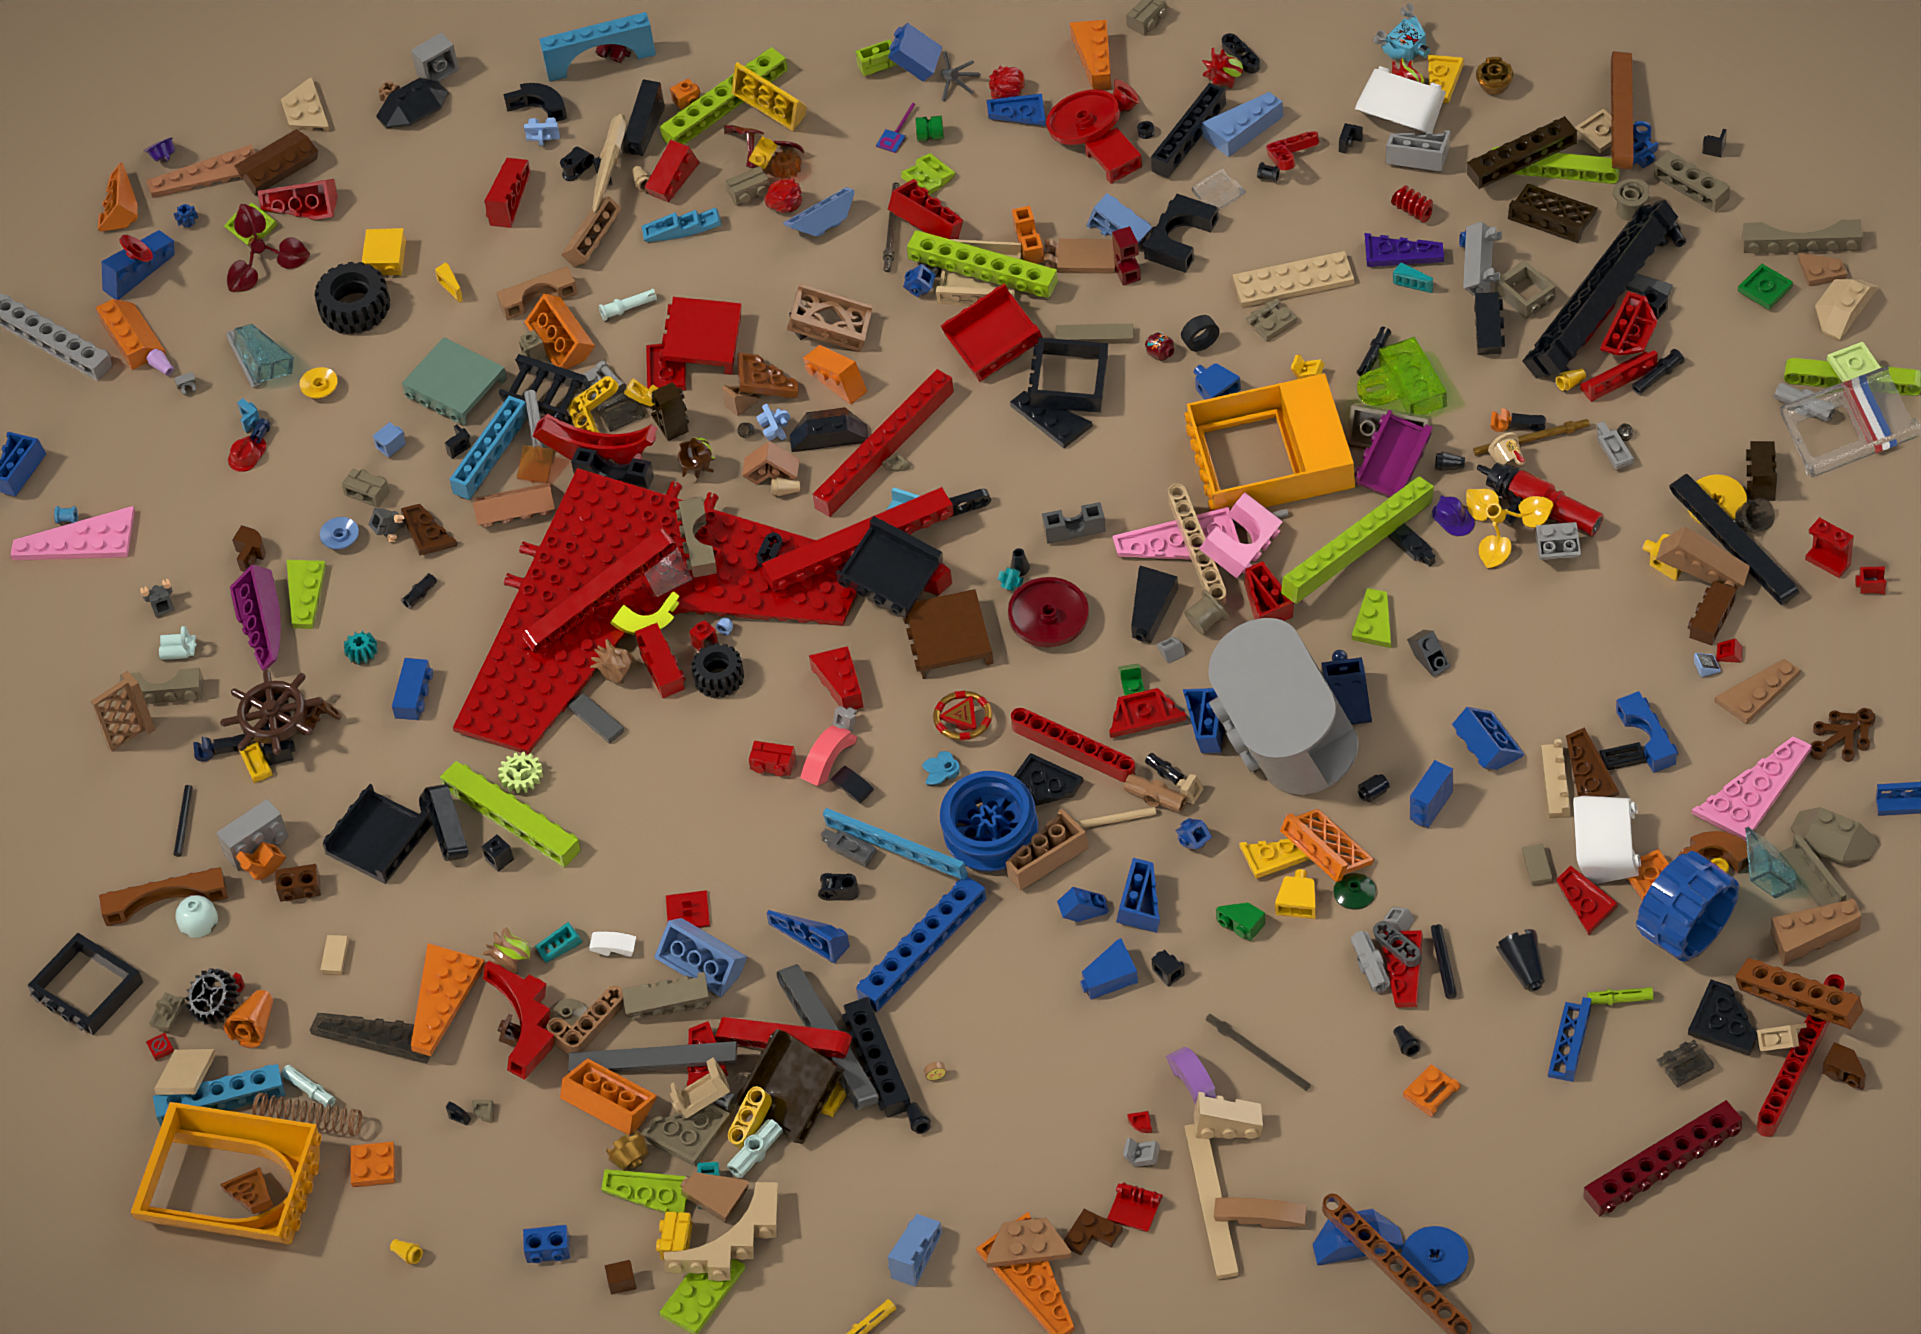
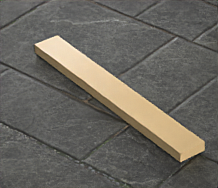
[1184,1124,1239,1280]

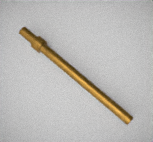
[1473,419,1590,455]

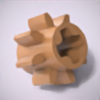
[378,82,400,101]

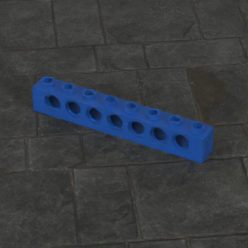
[856,876,986,1012]

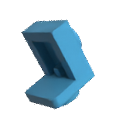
[237,398,260,433]

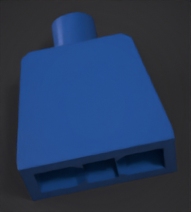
[1193,363,1241,400]

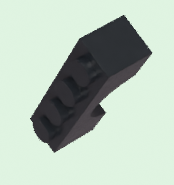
[571,447,654,489]

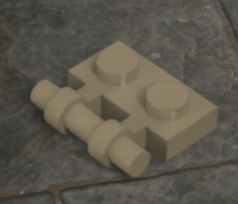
[1246,299,1297,342]

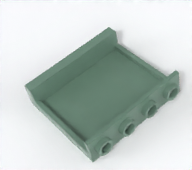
[402,337,507,426]

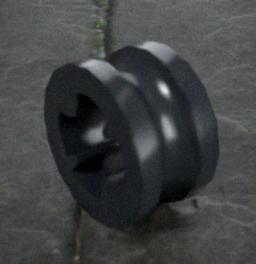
[1137,121,1155,139]

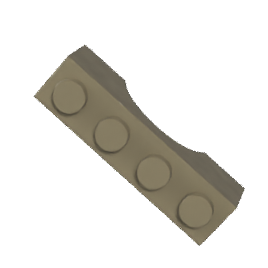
[676,497,717,578]
[119,668,204,705]

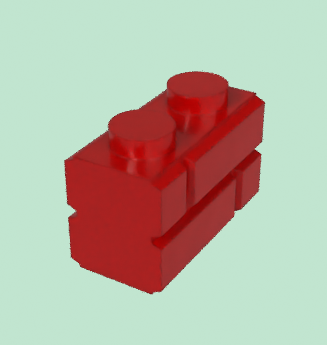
[749,741,796,776]

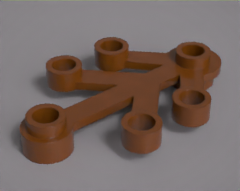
[1810,708,1876,762]

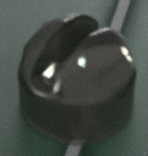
[737,422,755,438]
[1617,423,1633,441]

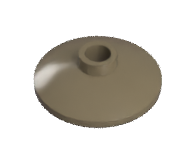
[549,999,588,1033]

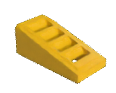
[435,262,463,302]

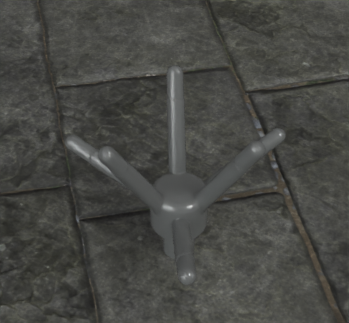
[941,51,980,101]

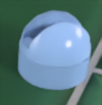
[715,618,733,636]

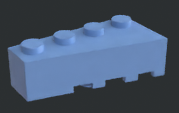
[1202,92,1283,157]

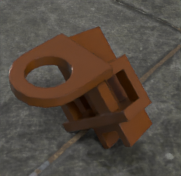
[293,700,342,735]

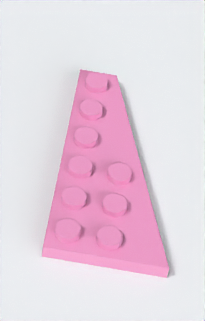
[10,506,135,560]
[1113,507,1240,560]
[1692,736,1812,842]

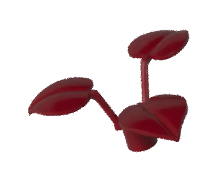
[724,125,804,168]
[227,204,310,292]

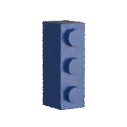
[392,658,433,720]

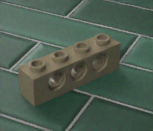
[1654,151,1730,212]

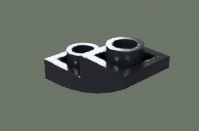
[830,765,874,803]

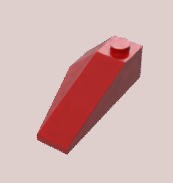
[258,178,338,220]

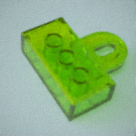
[1357,336,1447,415]

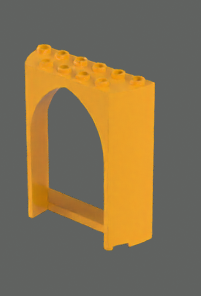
[130,1102,322,1244]

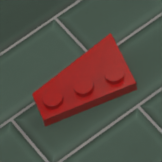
[1556,865,1618,935]
[687,1021,729,1087]

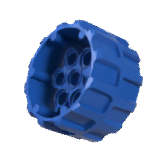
[1636,851,1740,962]

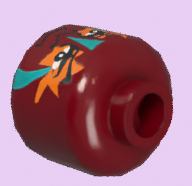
[1145,332,1175,361]

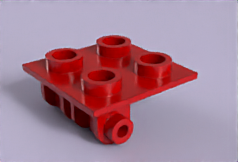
[1107,1182,1163,1232]

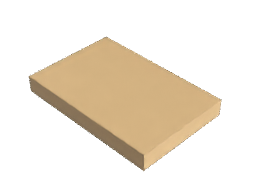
[154,1049,216,1095]

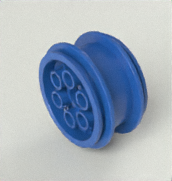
[940,771,1038,871]

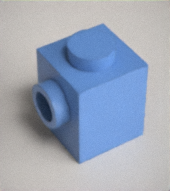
[373,422,406,458]

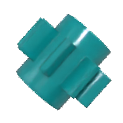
[997,567,1024,591]

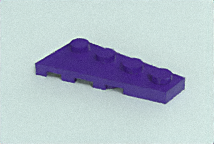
[1364,233,1444,267]

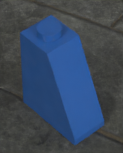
[1080,938,1138,999]

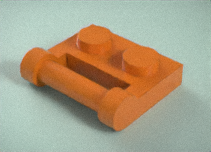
[1403,1064,1461,1117]

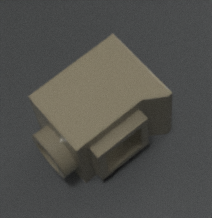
[519,330,546,360]

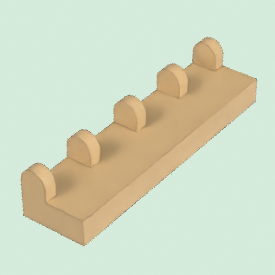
[1541,739,1570,818]

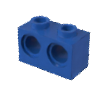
[523,1225,570,1263]

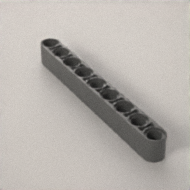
[777,964,878,1111]

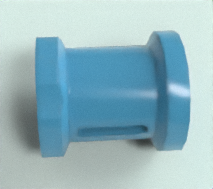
[54,506,78,524]

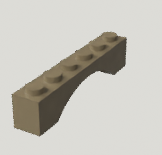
[1742,219,1862,253]

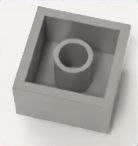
[411,32,459,81]

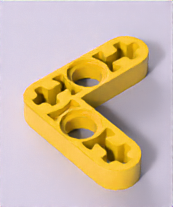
[568,376,618,433]

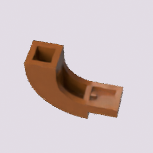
[1678,831,1756,873]

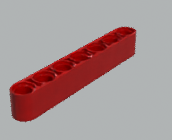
[1011,707,1136,783]
[715,1017,852,1058]

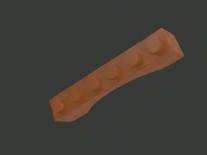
[99,867,228,926]

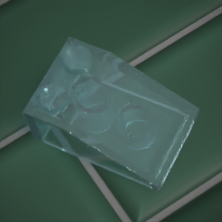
[1745,826,1797,899]

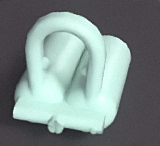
[159,626,197,660]

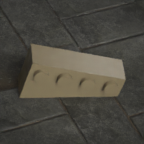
[622,972,711,1020]

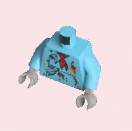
[1373,3,1430,62]

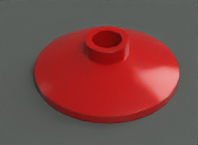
[119,235,153,262]

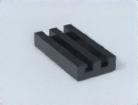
[1599,742,1646,771]

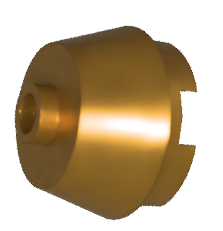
[1476,56,1514,95]
[605,1130,649,1171]

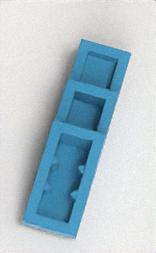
[642,207,721,242]

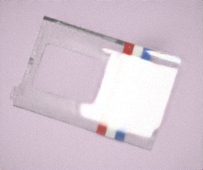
[1780,365,1921,477]

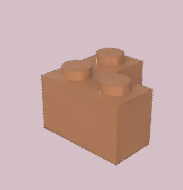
[742,441,799,485]

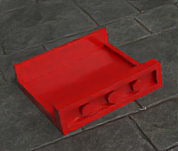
[940,283,1043,382]
[660,297,742,375]

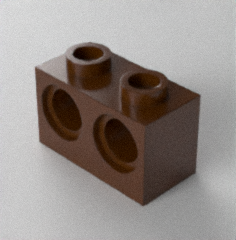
[275,864,321,902]

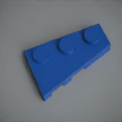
[986,94,1046,126]

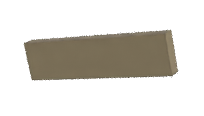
[1055,323,1133,343]

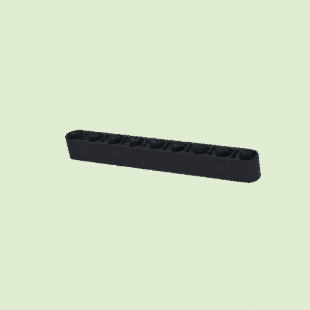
[1669,474,1799,605]

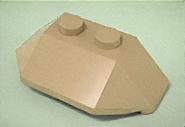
[1815,279,1878,341]

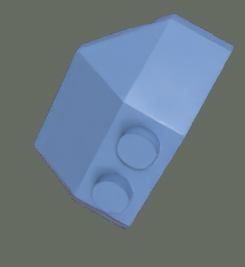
[783,187,855,236]

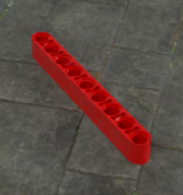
[522,529,677,653]
[1757,974,1845,1137]

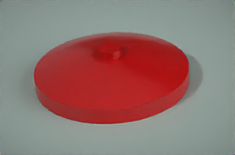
[1046,89,1120,145]

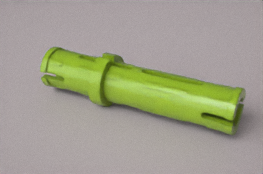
[1587,987,1653,1006]

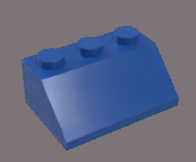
[1452,707,1525,770]

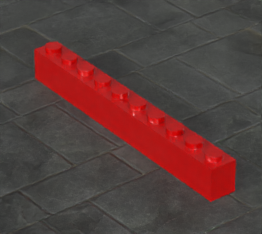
[812,369,954,517]
[762,487,953,592]

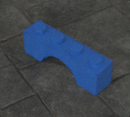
[1616,691,1678,773]

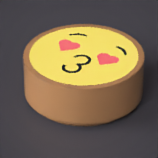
[924,1062,947,1081]

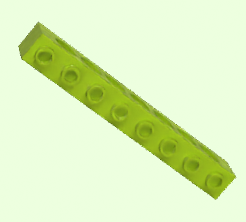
[660,47,788,145]
[907,230,1058,299]

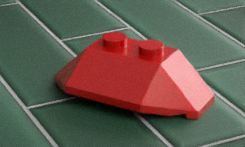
[1600,292,1658,356]

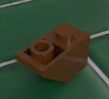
[1822,1042,1866,1090]

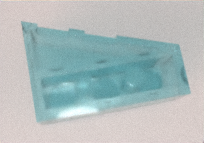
[233,324,294,383]

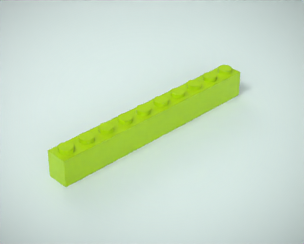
[1281,476,1434,604]

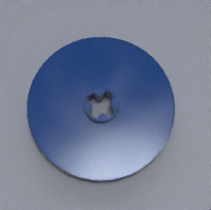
[1401,1226,1468,1287]

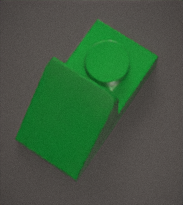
[1118,663,1145,696]

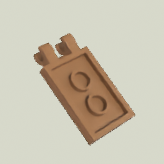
[1044,238,1115,273]

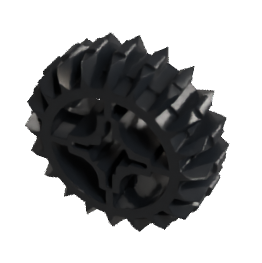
[185,968,240,1025]

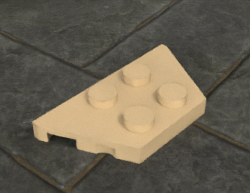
[280,77,330,132]

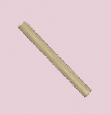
[1076,807,1156,829]

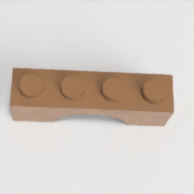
[496,266,578,320]

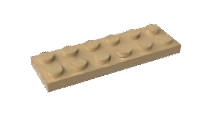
[1232,251,1354,308]

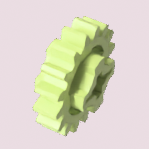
[498,752,543,794]

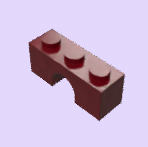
[1112,226,1141,286]

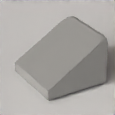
[1156,637,1185,663]
[1383,907,1415,931]

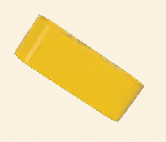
[728,1086,772,1149]

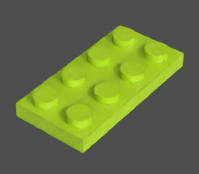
[659,1259,746,1334]

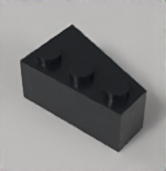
[1474,292,1505,355]

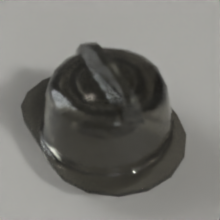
[1733,498,1775,533]

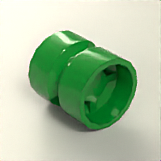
[915,115,944,142]

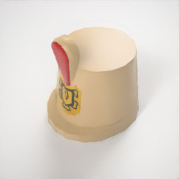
[1488,433,1525,468]

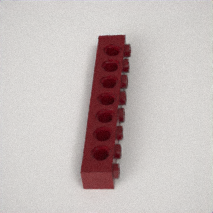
[1583,1100,1743,1217]

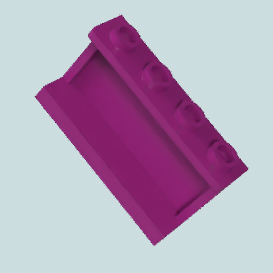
[1354,409,1433,498]

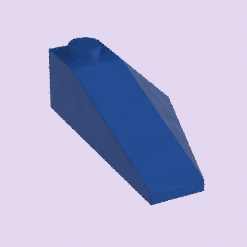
[766,910,850,964]

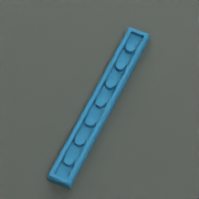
[823,808,968,880]

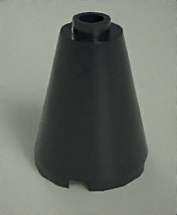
[1496,929,1545,991]

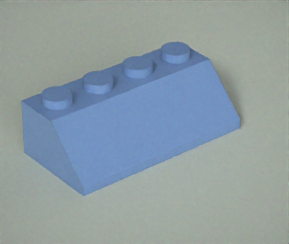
[654,918,747,997]

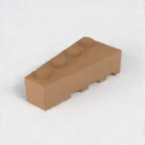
[1005,808,1089,891]

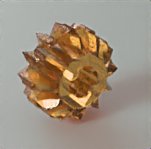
[770,149,802,180]

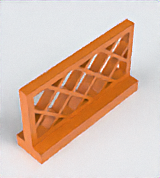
[1280,809,1374,882]

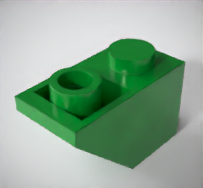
[1216,902,1266,941]

